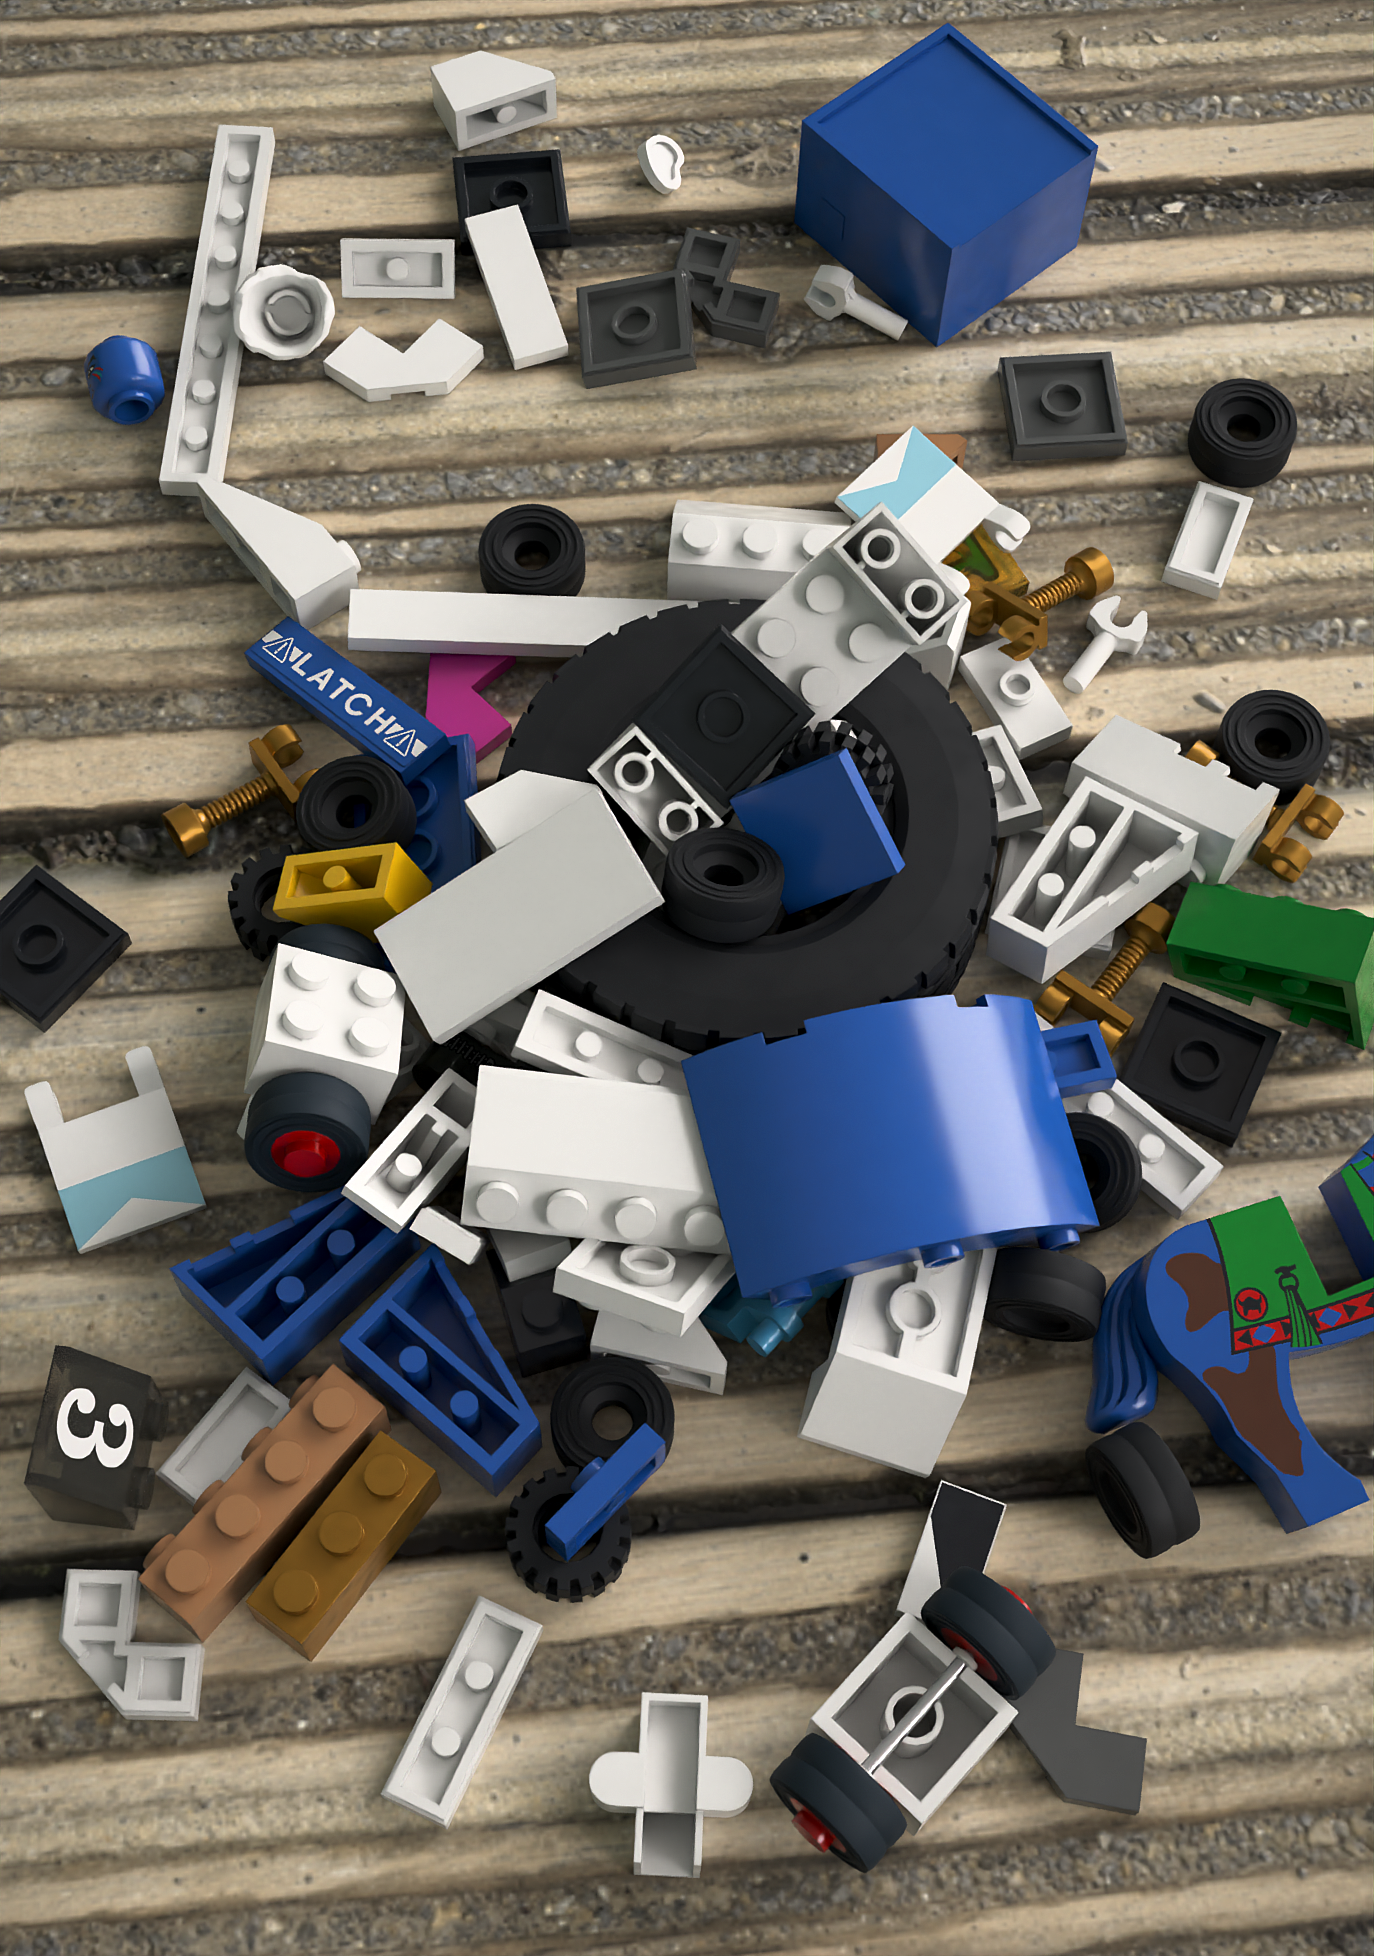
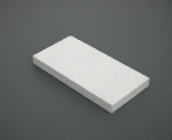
[374,788,665,1045]

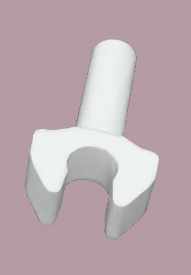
[804,265,908,341]
[1063,595,1148,694]

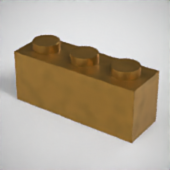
[245,1430,442,1662]

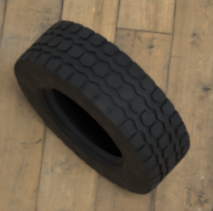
[496,599,998,1056]

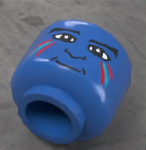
[84,335,165,425]

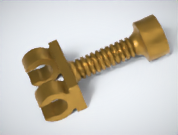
[964,547,1114,661]
[161,724,320,858]
[1185,740,1344,883]
[1034,902,1175,1058]

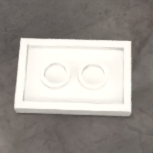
[553,1238,736,1337]

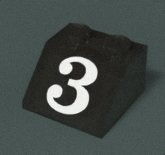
[24,1345,169,1530]

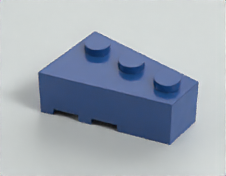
[169,1185,421,1386]
[338,1243,543,1497]

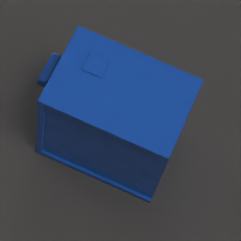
[794,23,1098,347]

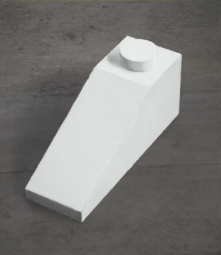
[196,476,361,630]
[341,1068,477,1234]

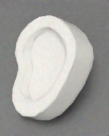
[637,135,684,194]

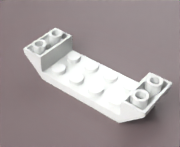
[587,502,969,857]
[797,1247,998,1478]

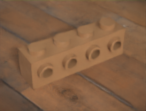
[138,1364,392,1643]

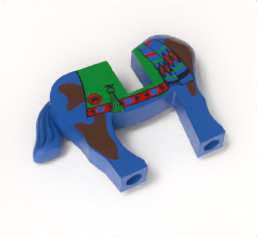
[1084,1134,1374,1534]

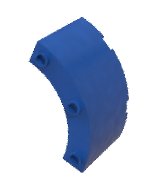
[681,994,1100,1308]

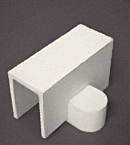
[589,1692,753,1878]

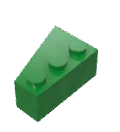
[1166,881,1374,1050]

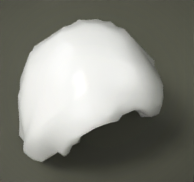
[233,264,335,361]

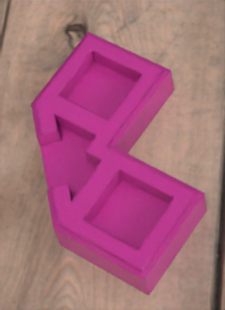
[426,653,516,764]

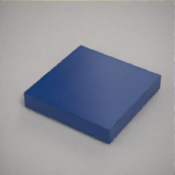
[729,748,905,915]

